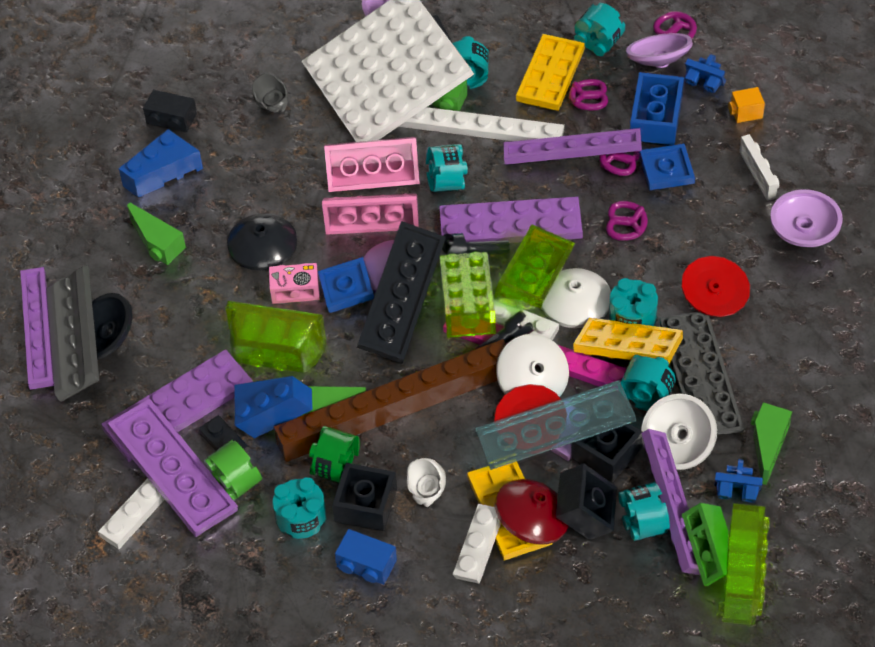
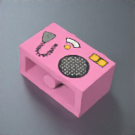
[269,263,320,304]

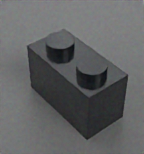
[143,89,197,132]

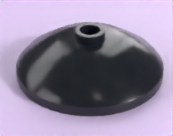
[227,213,297,271]
[92,293,133,360]

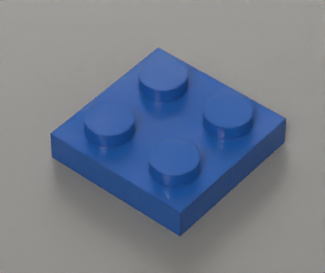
[639,144,695,190]
[318,257,374,313]

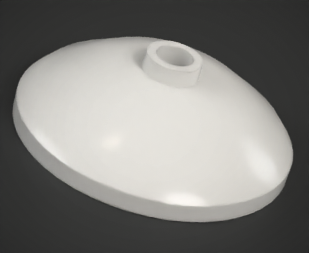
[540,268,611,328]
[496,334,569,397]
[641,394,717,470]

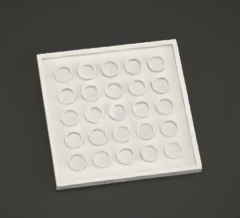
[302,0,474,142]

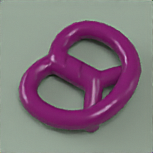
[653,11,697,38]
[569,79,608,111]
[599,151,640,176]
[606,201,648,241]

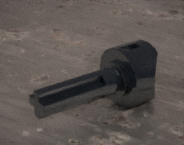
[442,233,510,265]

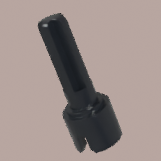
[472,310,535,351]

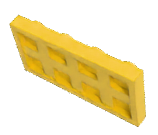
[516,34,585,111]
[573,318,683,363]
[467,457,553,561]

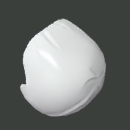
[407,458,446,507]

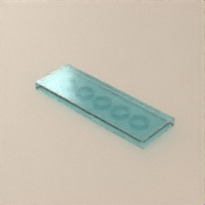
[475,380,636,470]

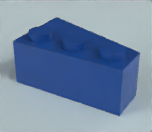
[119,129,203,198]
[234,376,313,438]

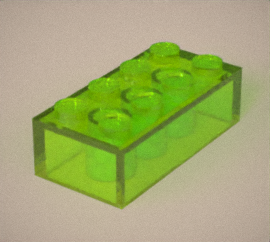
[440,252,496,338]
[722,503,770,626]

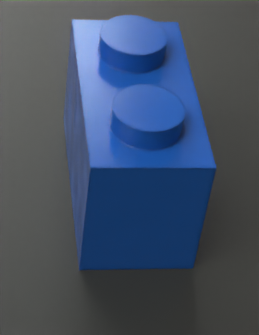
[335,529,397,585]

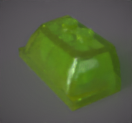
[494,224,575,310]
[225,301,327,373]

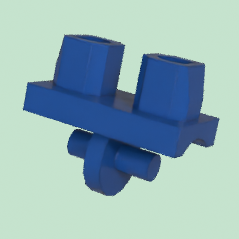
[684,54,726,93]
[714,459,763,503]

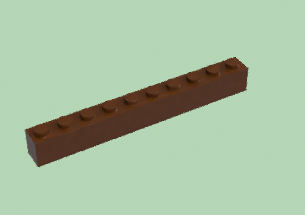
[274,339,506,462]

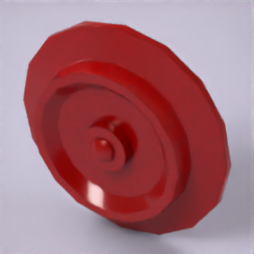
[681,256,750,317]
[494,384,568,452]

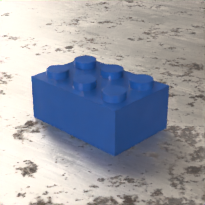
[630,72,684,145]

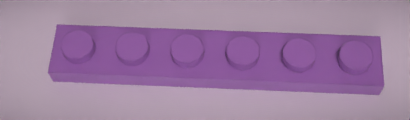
[504,128,642,165]
[20,267,54,390]
[641,429,700,575]

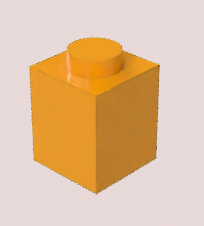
[728,87,765,123]

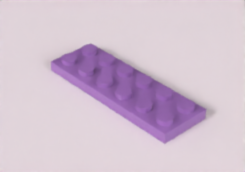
[440,197,583,243]
[101,349,253,462]
[108,398,238,537]

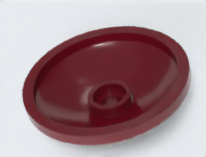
[495,479,568,545]

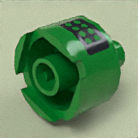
[309,426,360,483]

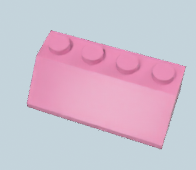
[324,137,420,192]
[322,194,419,234]

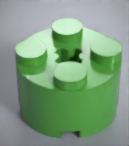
[204,440,262,501]

